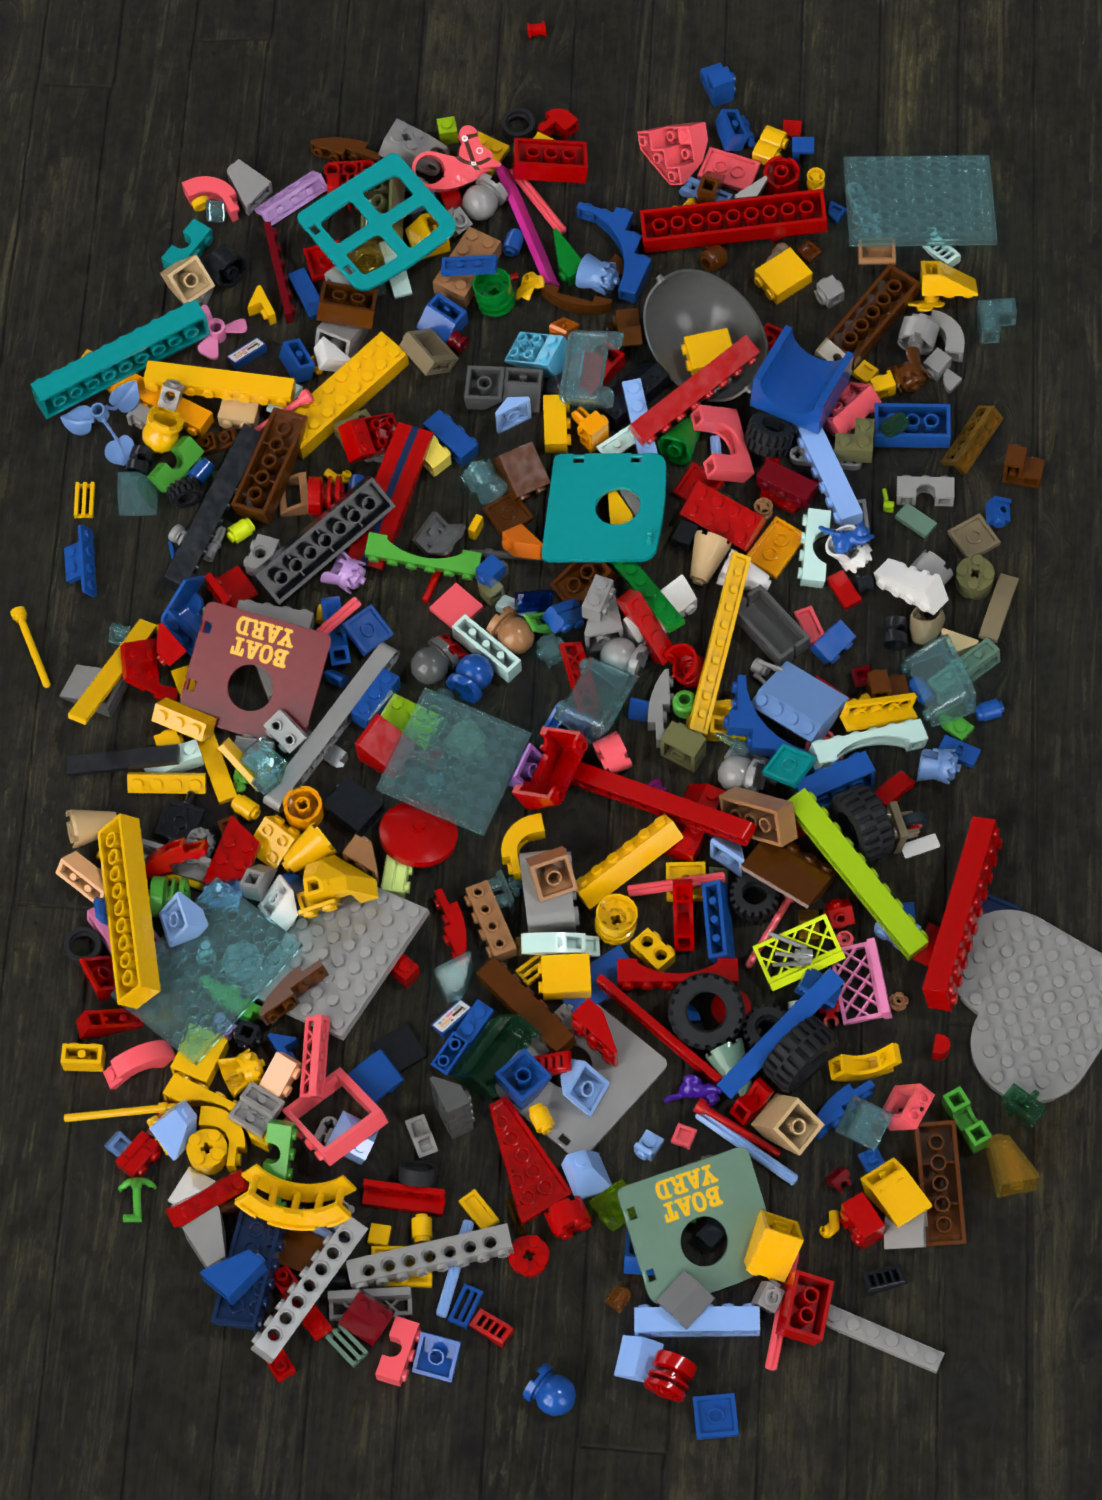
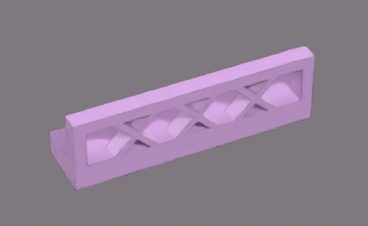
[254,170,327,226]

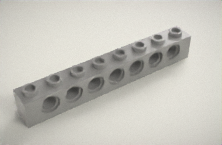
[251,1216,368,1364]
[346,1223,514,1290]

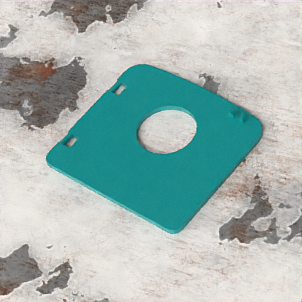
[541,453,666,563]

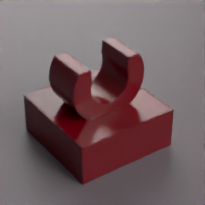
[824,1166,852,1193]

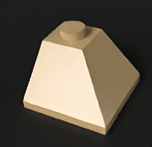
[160,254,215,305]

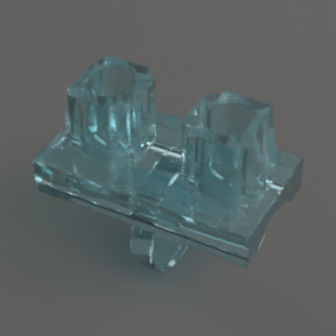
[488,870,523,910]

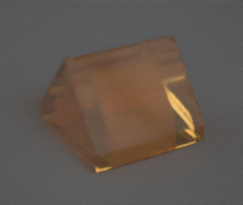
[605,1286,631,1313]

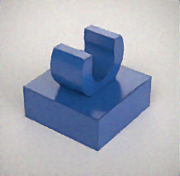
[858,1146,885,1174]

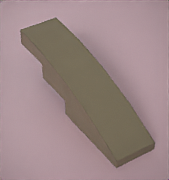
[978,573,1019,643]

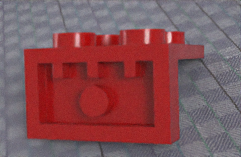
[204,566,258,608]

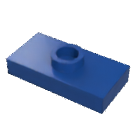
[937,735,981,768]

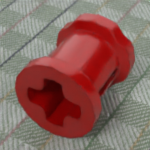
[527,20,547,39]

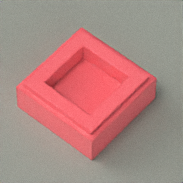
[671,1123,697,1150]

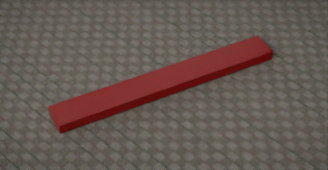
[597,974,722,1087]

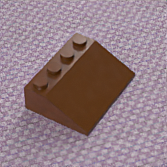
[740,841,837,908]

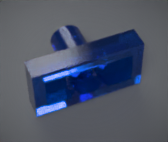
[514,589,553,613]

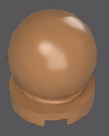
[486,606,535,655]

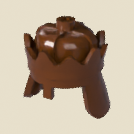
[887,347,930,393]

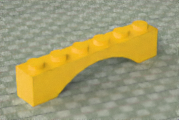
[162,1073,274,1153]

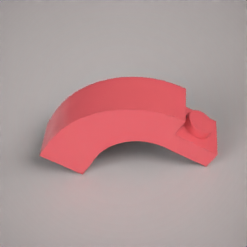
[182,176,240,222]
[103,1040,176,1089]

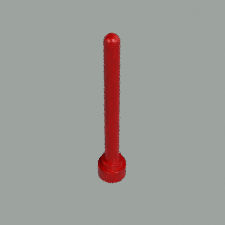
[693,1097,781,1157]

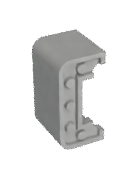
[519,848,580,933]

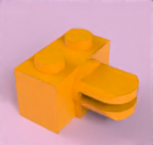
[571,406,609,453]

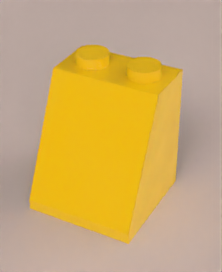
[744,1210,804,1283]

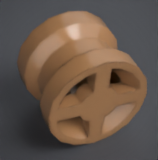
[754,498,773,520]

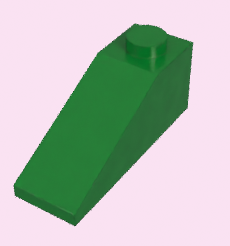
[553,228,582,287]

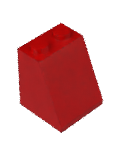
[355,713,419,782]

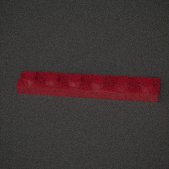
[264,221,296,324]

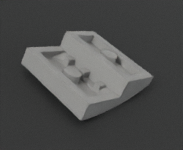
[228,1081,285,1139]
[884,1210,928,1250]

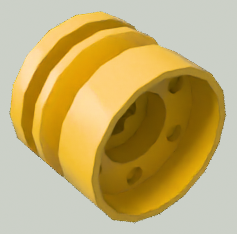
[594,894,638,945]

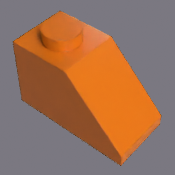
[501,524,543,560]

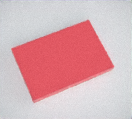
[697,147,761,192]

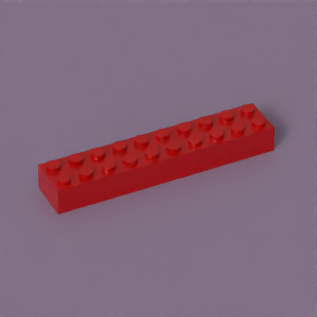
[640,189,828,253]
[922,816,1003,1012]

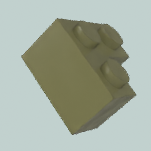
[834,418,875,463]

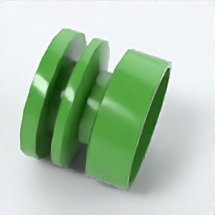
[149,876,191,917]

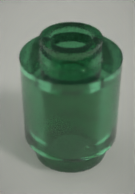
[880,412,910,438]

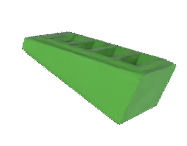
[524,612,556,634]

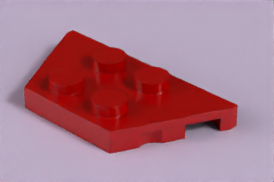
[203,816,261,886]

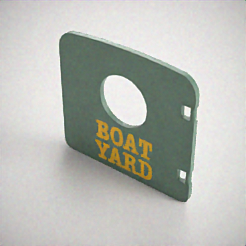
[617,1147,767,1304]

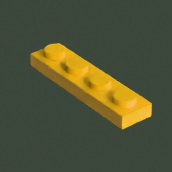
[127,772,206,794]

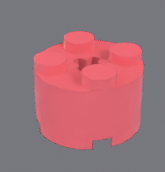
[592,731,633,774]

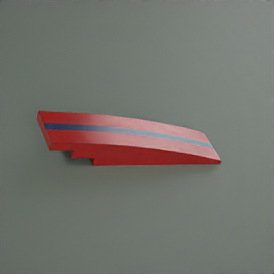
[347,422,434,571]

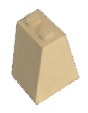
[751,1094,825,1156]

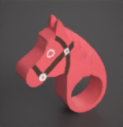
[411,125,502,192]

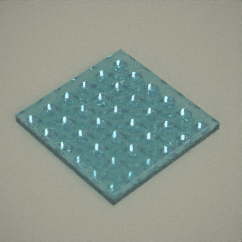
[376,688,532,836]

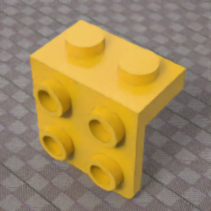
[253,815,301,869]
[296,891,342,919]

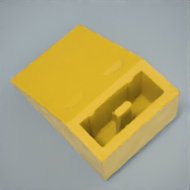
[920,261,978,298]
[860,1157,933,1228]

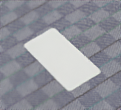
[902,833,940,858]

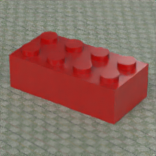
[679,481,767,553]

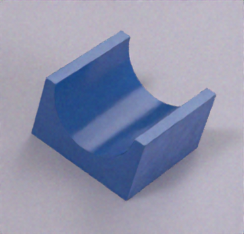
[750,325,854,434]

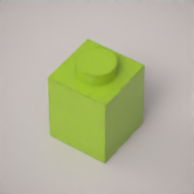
[437,116,458,145]

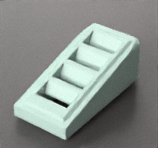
[922,235,961,267]

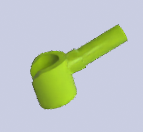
[882,488,894,513]

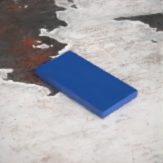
[561,944,630,1013]

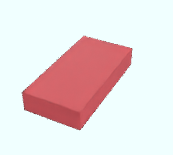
[794,605,824,646]

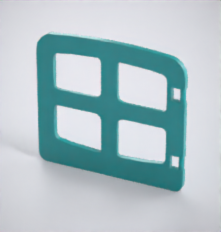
[297,153,456,291]

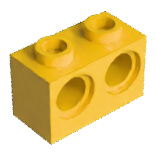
[630,928,675,972]

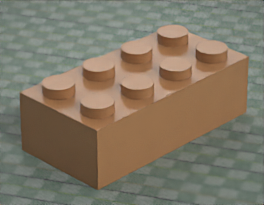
[433,226,502,308]
[719,786,798,847]

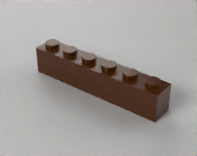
[476,957,576,1053]

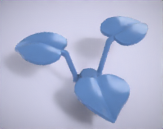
[60,381,140,466]

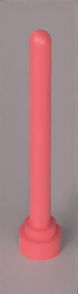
[254,388,315,432]
[745,895,794,969]

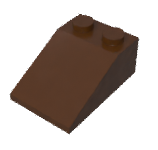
[550,562,620,607]

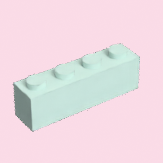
[452,614,522,683]

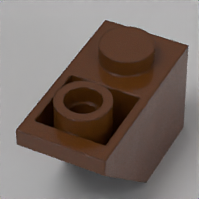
[697,171,725,203]

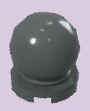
[411,636,460,685]

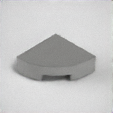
[943,368,962,394]

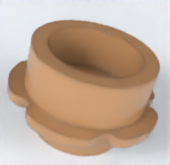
[889,992,909,1011]

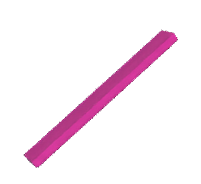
[495,165,560,286]

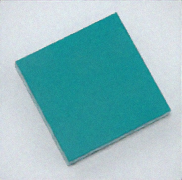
[762,744,817,789]

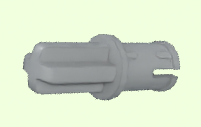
[204,526,226,562]

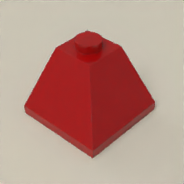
[156,622,187,666]

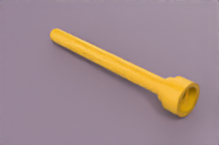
[10,606,51,688]

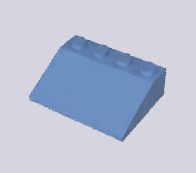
[751,661,850,744]

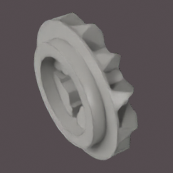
[186,827,216,857]

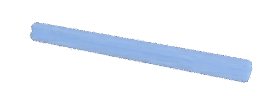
[695,1114,798,1185]

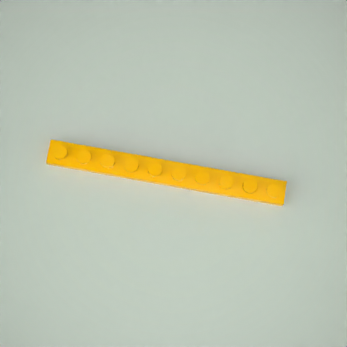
[687,551,752,736]

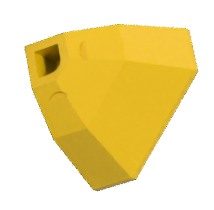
[303,855,379,905]

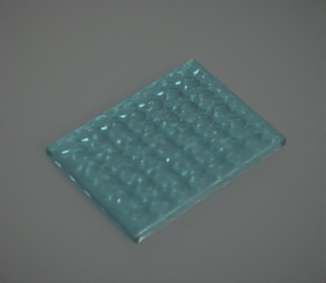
[843,155,998,247]
[110,877,303,1066]

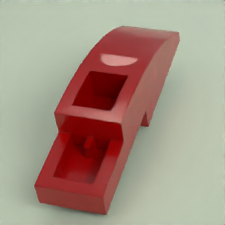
[144,837,209,880]
[433,888,468,968]
[274,1265,333,1342]

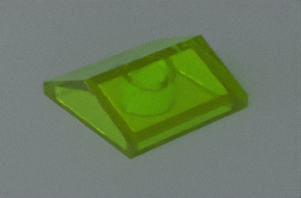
[589,1179,636,1232]

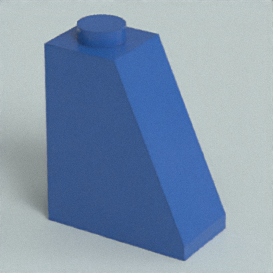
[200,1250,267,1305]

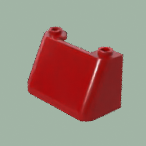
[512,726,588,810]

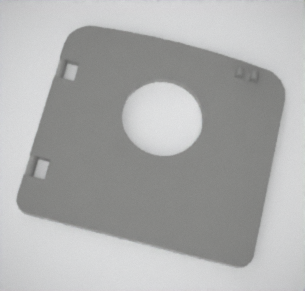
[495,1003,667,1154]

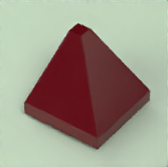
[850,664,871,688]

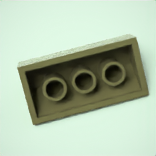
[360,169,405,242]

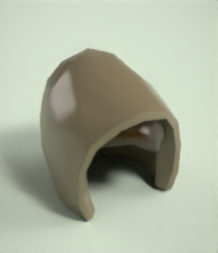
[909,607,945,645]

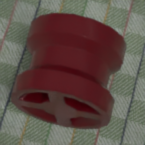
[447,330,470,354]

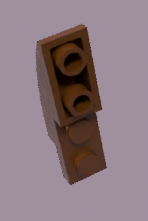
[310,137,382,163]
[259,960,329,1026]

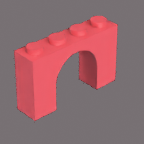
[690,405,754,483]

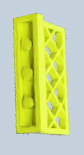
[752,913,846,991]

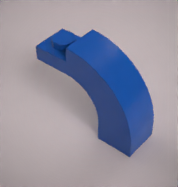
[320,596,351,666]

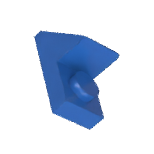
[267,1033,300,1059]

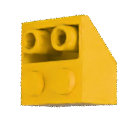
[405,213,451,259]

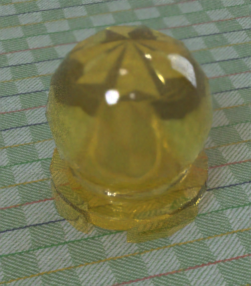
[347,237,385,274]

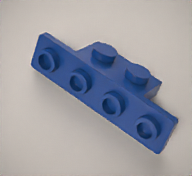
[64,524,97,598]

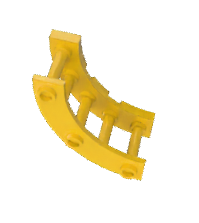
[234,1164,357,1231]

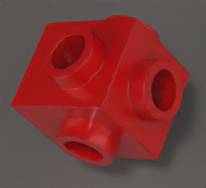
[823,898,855,929]

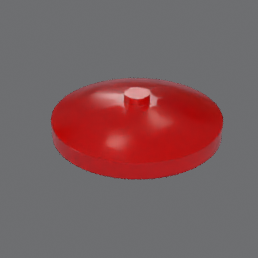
[379,801,458,867]

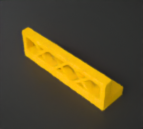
[840,693,918,732]

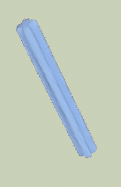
[436,1220,474,1318]

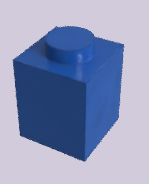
[476,553,506,589]

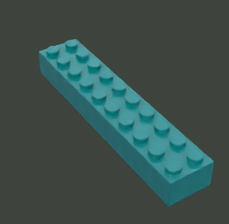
[30,299,210,419]

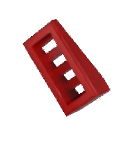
[534,1051,571,1076]
[469,1308,515,1349]

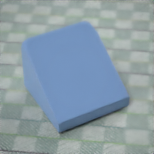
[104,1131,132,1157]

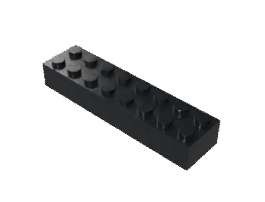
[251,475,396,605]

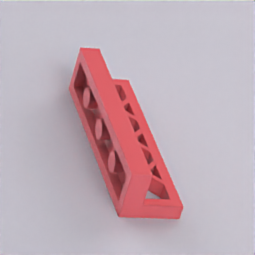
[300,1015,330,1098]

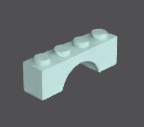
[797,508,831,588]

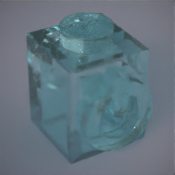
[535,633,567,668]

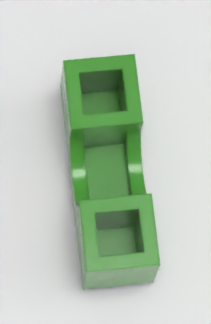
[147,436,205,493]
[941,1086,993,1154]
[263,1119,298,1181]

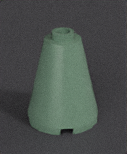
[705,1038,753,1097]

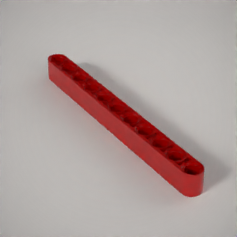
[570,762,756,846]

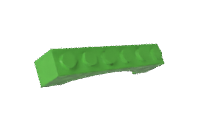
[365,532,482,580]

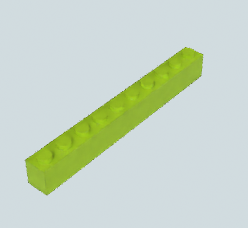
[787,788,929,961]

